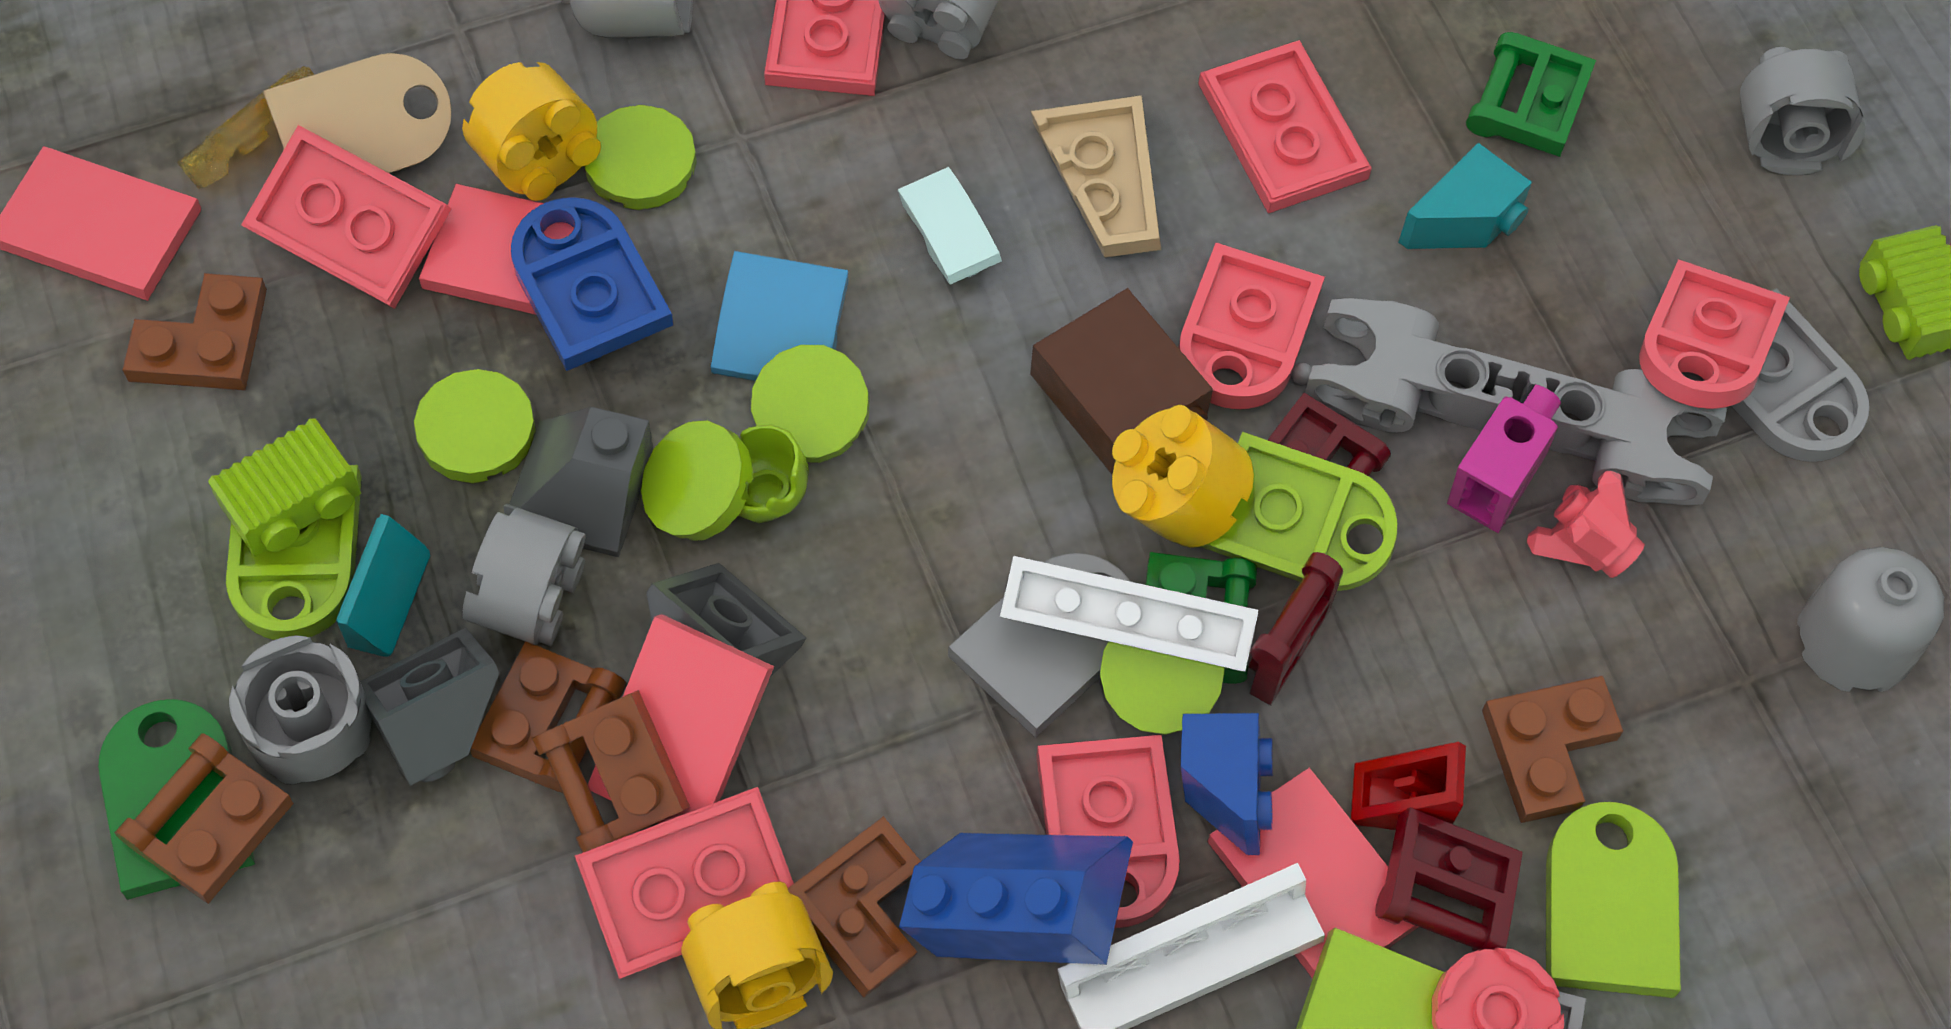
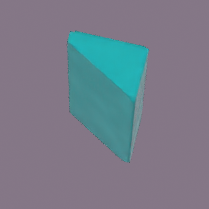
[336,514,430,657]

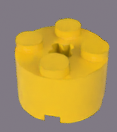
[462,62,601,201]
[1112,405,1254,548]
[681,882,833,1029]

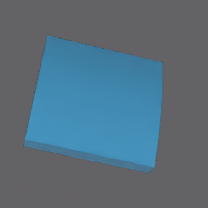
[711,251,848,381]

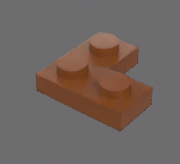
[123,273,267,390]
[1482,676,1623,823]
[788,816,921,998]

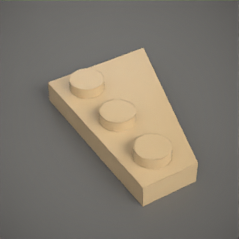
[1031,95,1161,258]

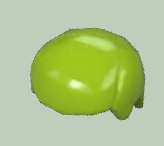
[738,424,809,523]

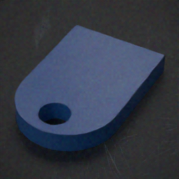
[511,197,673,371]

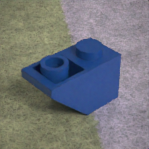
[1181,713,1273,855]

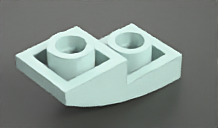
[898,167,1002,284]

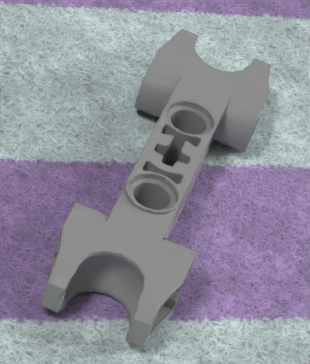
[1305,298,1727,505]

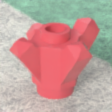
[1527,471,1645,578]

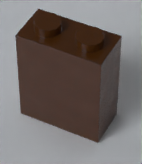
[1030,288,1213,475]

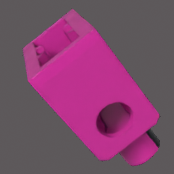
[1447,384,1561,534]

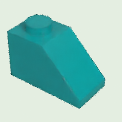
[1398,143,1532,249]

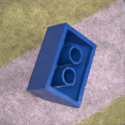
[899,833,1133,965]

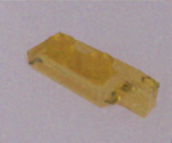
[177,66,315,189]

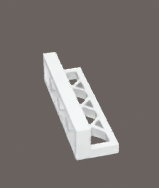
[1000,556,1259,672]
[1058,863,1325,1029]

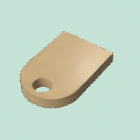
[263,53,451,174]

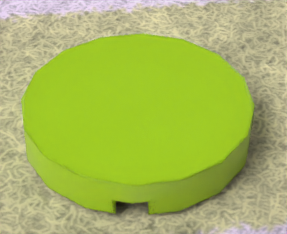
[585,105,697,210]
[751,345,870,463]
[414,369,536,483]
[641,420,753,541]
[1100,641,1225,735]

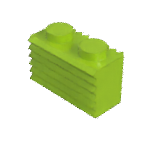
[1859,225,1951,360]
[208,418,362,557]

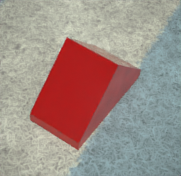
[1351,741,1466,830]

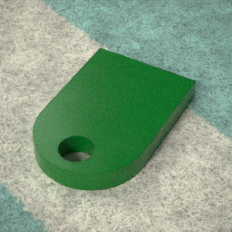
[98,699,255,900]

